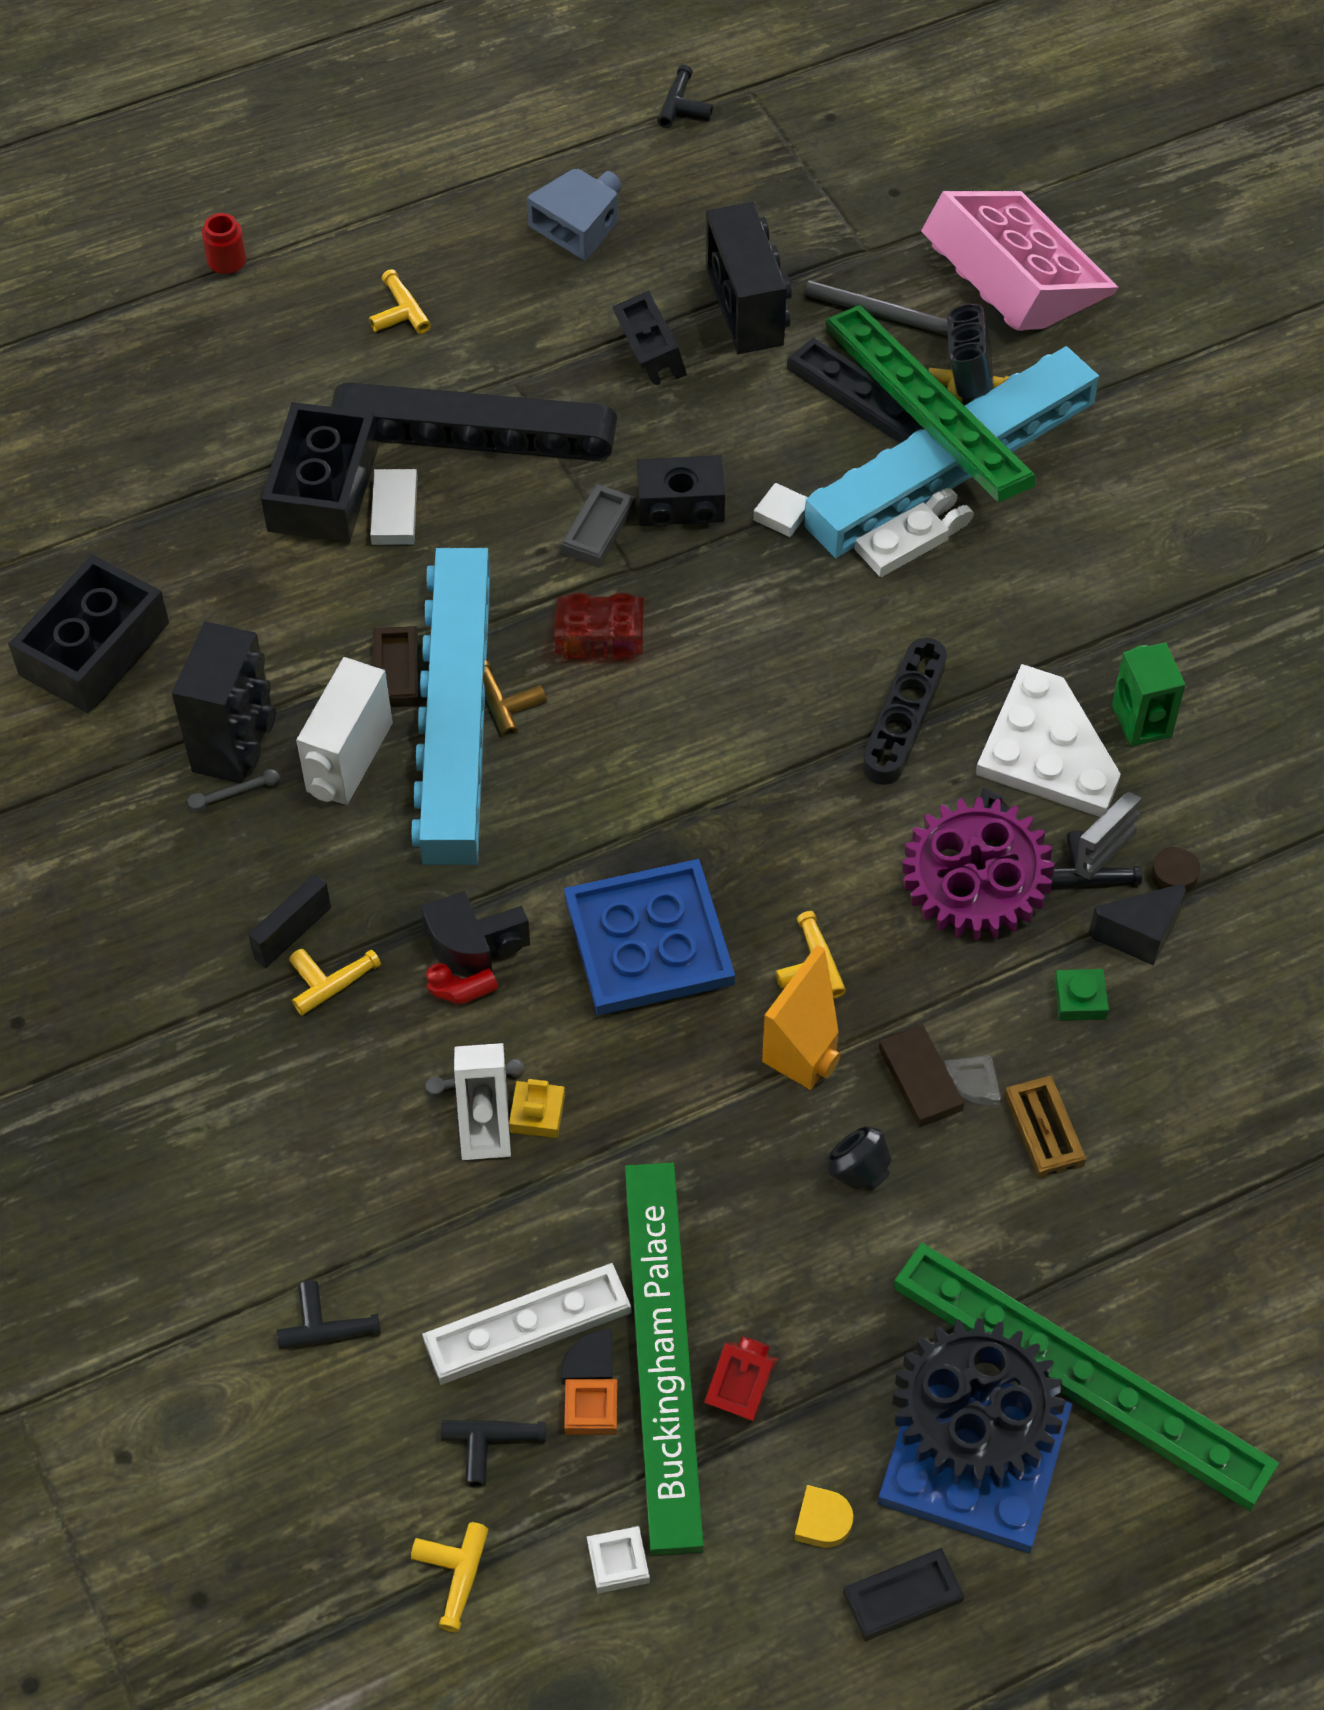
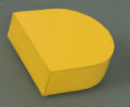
[794,1485,853,1548]

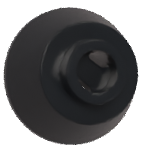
[827,1126,892,1190]

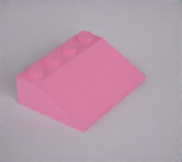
[921,191,1119,331]

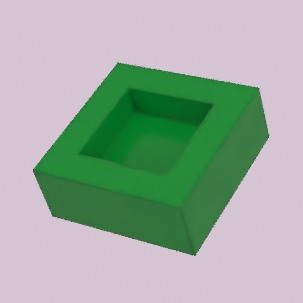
[1054,969,1109,1021]

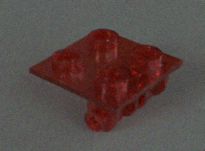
[554,593,644,659]

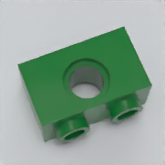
[1112,642,1186,747]

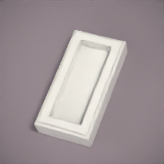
[370,469,418,545]

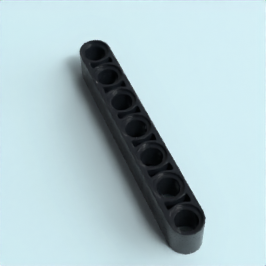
[331,383,618,461]

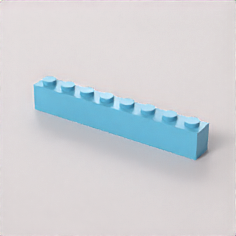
[804,346,1099,558]
[412,548,490,865]

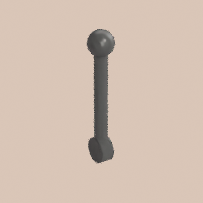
[188,769,280,813]
[426,1059,525,1098]

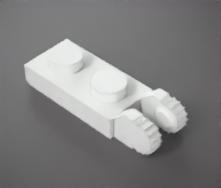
[854,488,974,577]

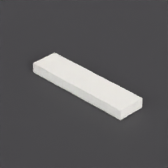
[423,1263,631,1385]

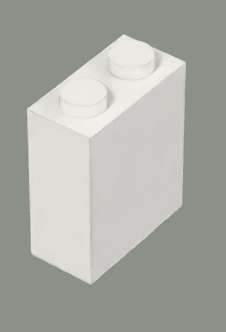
[296,657,393,805]

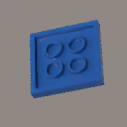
[564,859,735,1016]
[878,1383,1072,1554]

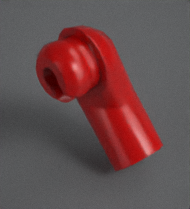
[426,963,498,1005]

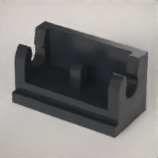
[612,290,687,385]

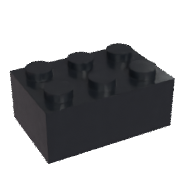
[706,202,792,355]
[261,402,379,543]
[8,554,169,713]
[172,621,276,783]

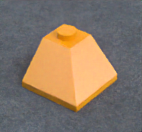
[762,945,841,1090]

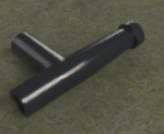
[657,65,713,128]
[1049,830,1142,887]
[277,1280,381,1350]
[441,1420,546,1488]

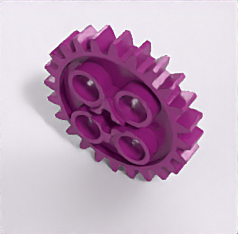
[902,797,1054,940]

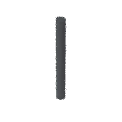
[804,280,948,336]

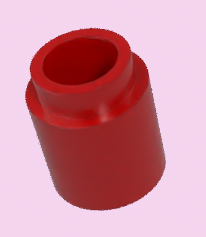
[202,213,247,274]

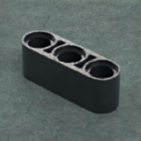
[947,304,994,398]

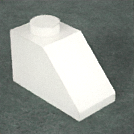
[454,1043,511,1160]

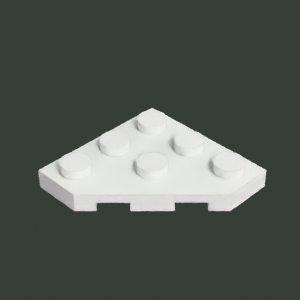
[975,664,1121,817]

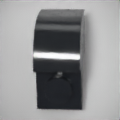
[420,891,531,977]

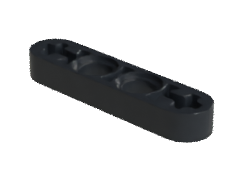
[863,638,947,785]

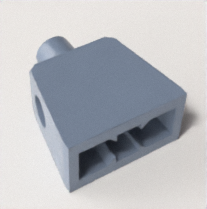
[527,169,622,261]

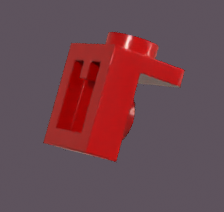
[704,1336,779,1421]

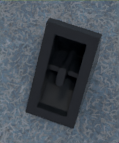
[1089,883,1186,966]

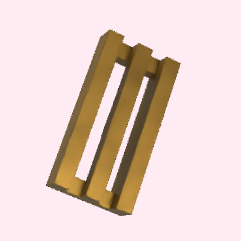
[1004,1076,1086,1179]

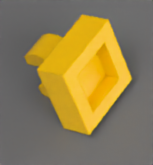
[509,1079,565,1138]

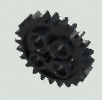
[892,1318,1065,1489]

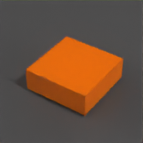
[564,1379,618,1435]

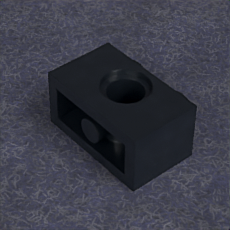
[637,455,725,526]

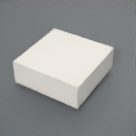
[753,483,807,537]
[587,1526,650,1594]

